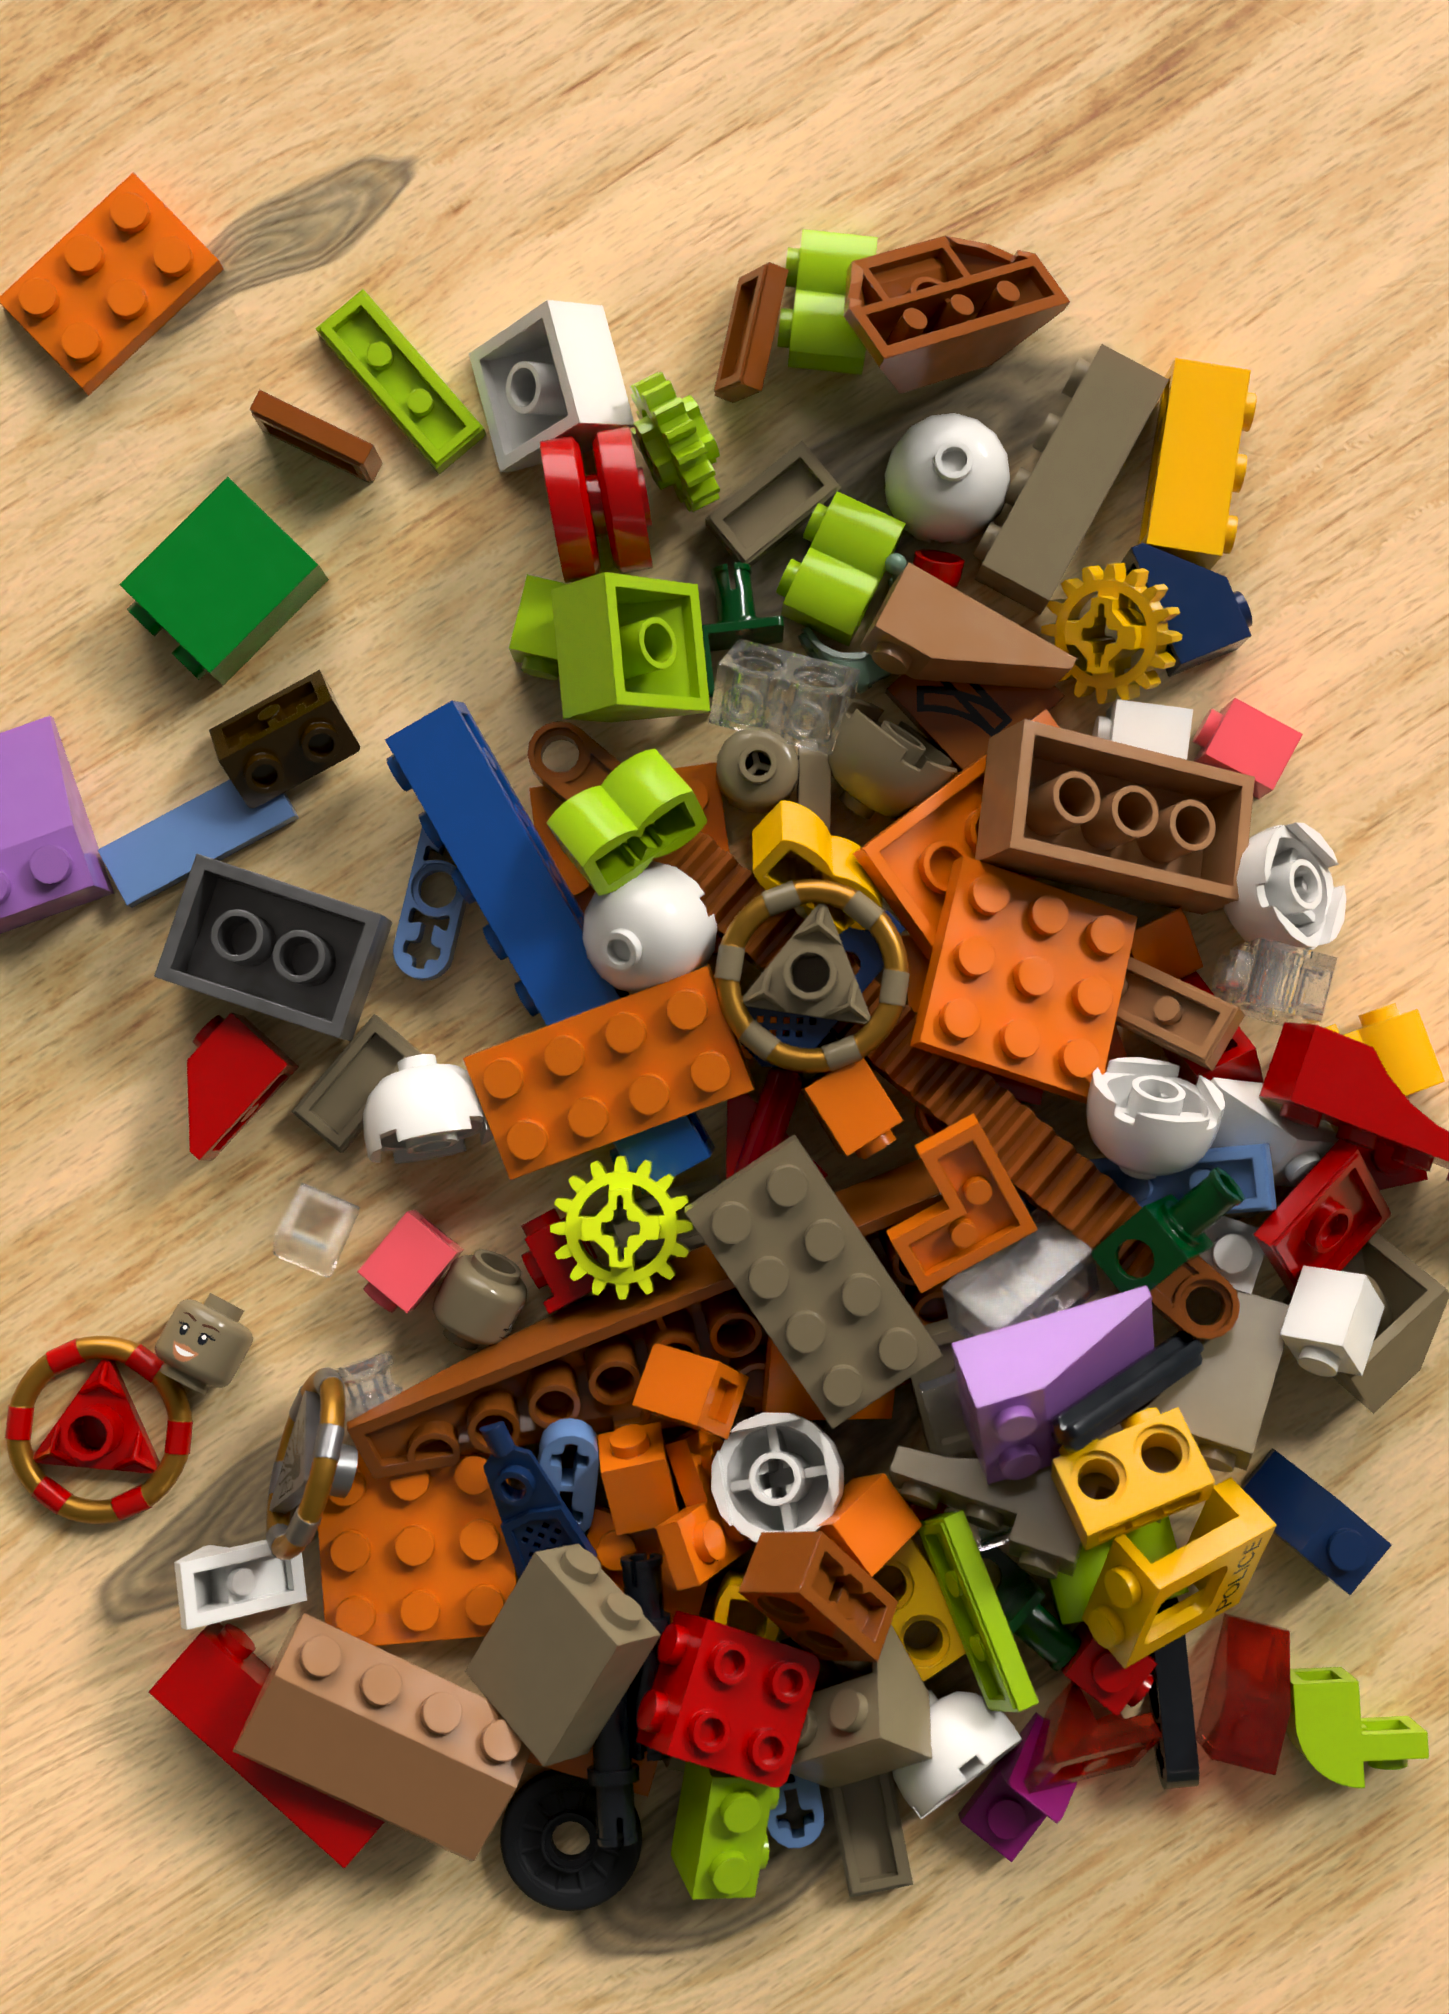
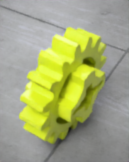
[550,1156,694,1300]

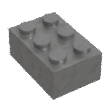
[154,853,392,1041]

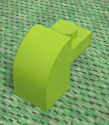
[1278,1667,1429,1788]

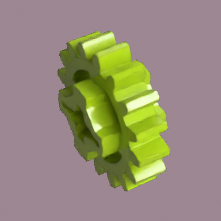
[630,372,720,512]

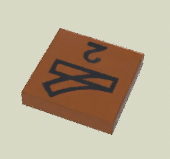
[885,674,1065,772]

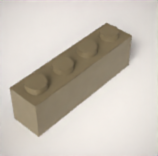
[973,344,1169,615]

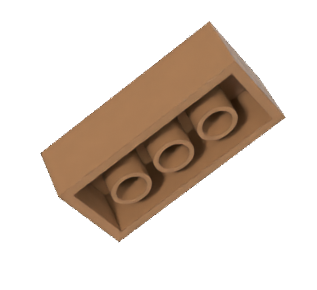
[975,719,1255,915]

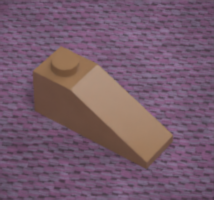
[859,562,1077,689]

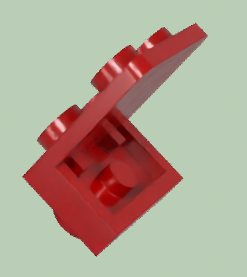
[636,1610,820,1788]

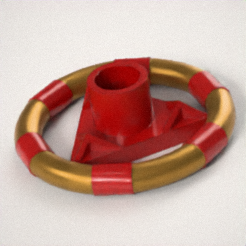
[5,1336,193,1524]

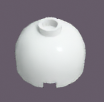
[885,413,1011,545]
[1223,822,1346,953]
[583,861,717,993]
[363,1054,493,1163]
[1086,1057,1225,1180]
[711,1413,844,1543]
[892,1690,1022,1819]

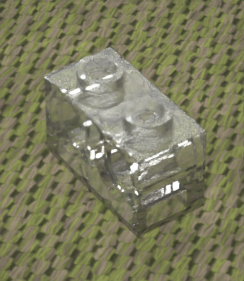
[709,639,861,755]
[1212,937,1337,1026]

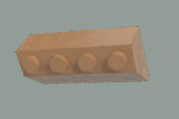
[232,1613,531,1862]

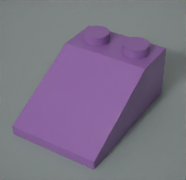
[0,716,114,934]
[951,1285,1154,1484]

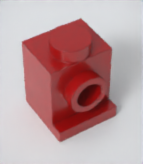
[521,1208,602,1314]

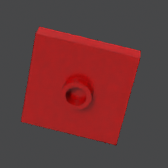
[1253,1138,1391,1296]

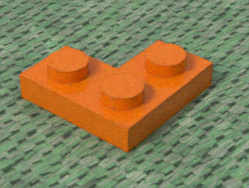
[886,1113,1038,1293]
[655,1429,757,1591]

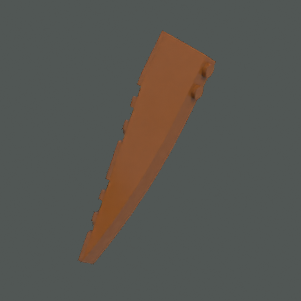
[347,1158,1003,1479]

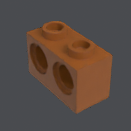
[739,1531,898,1662]

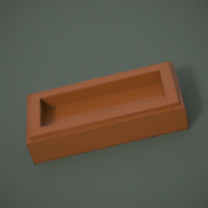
[714,262,788,403]
[250,390,383,483]

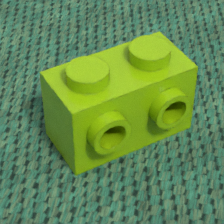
[670,1761,780,1900]

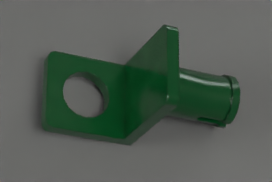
[702,562,784,711]
[1092,1167,1245,1293]
[973,1533,1082,1671]

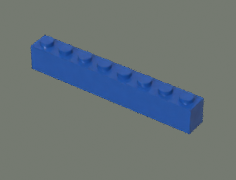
[385,700,715,1194]

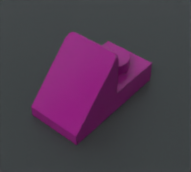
[958,1712,1089,1862]

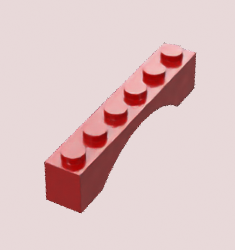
[1259,1022,1449,1181]

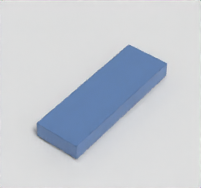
[98,780,299,908]

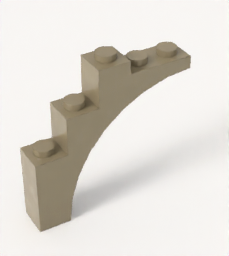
[890,1289,1290,1579]

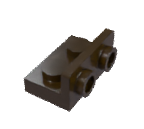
[209,670,360,809]

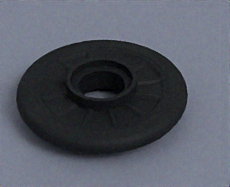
[500,1769,642,1911]

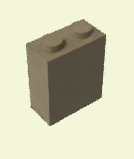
[465,1544,661,1767]

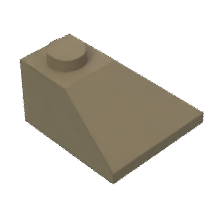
[1269,1232,1449,1414]

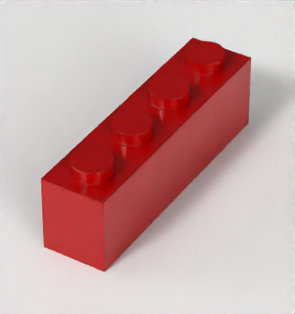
[148,1622,385,1869]

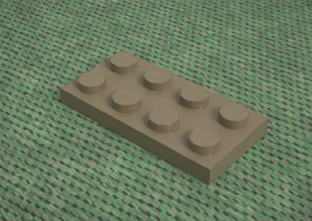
[684,1134,943,1429]

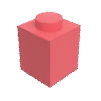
[1192,698,1303,799]
[357,1209,464,1313]

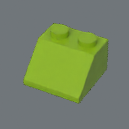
[551,572,710,722]

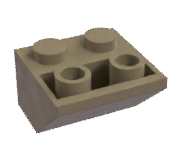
[778,1625,932,1789]

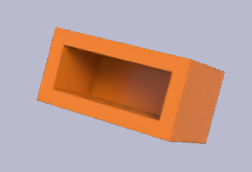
[800,1058,903,1160]

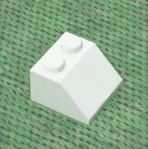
[469,300,634,472]

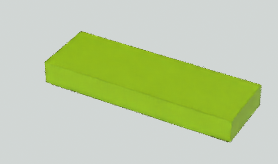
[315,289,486,475]
[918,1510,1039,1712]

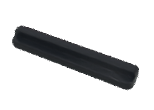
[1051,1331,1204,1452]

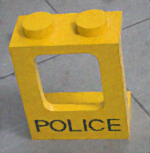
[1082,1477,1276,1669]

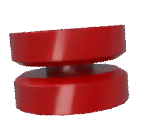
[540,426,653,583]

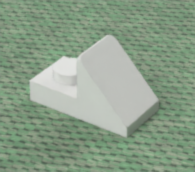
[174,1540,307,1630]

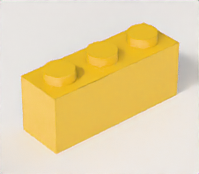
[1138,358,1257,570]

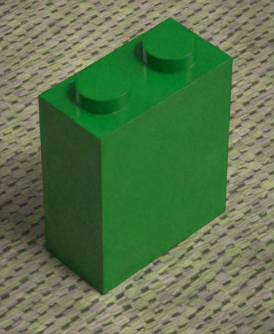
[119,477,329,686]

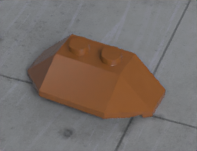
[844,236,1070,394]

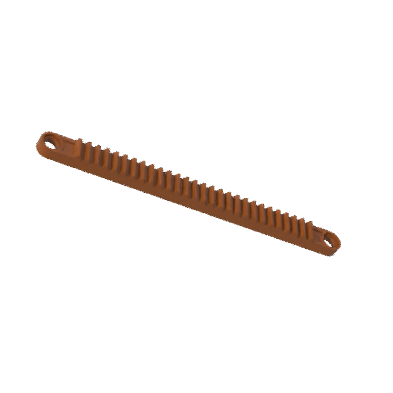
[527,721,1240,1339]

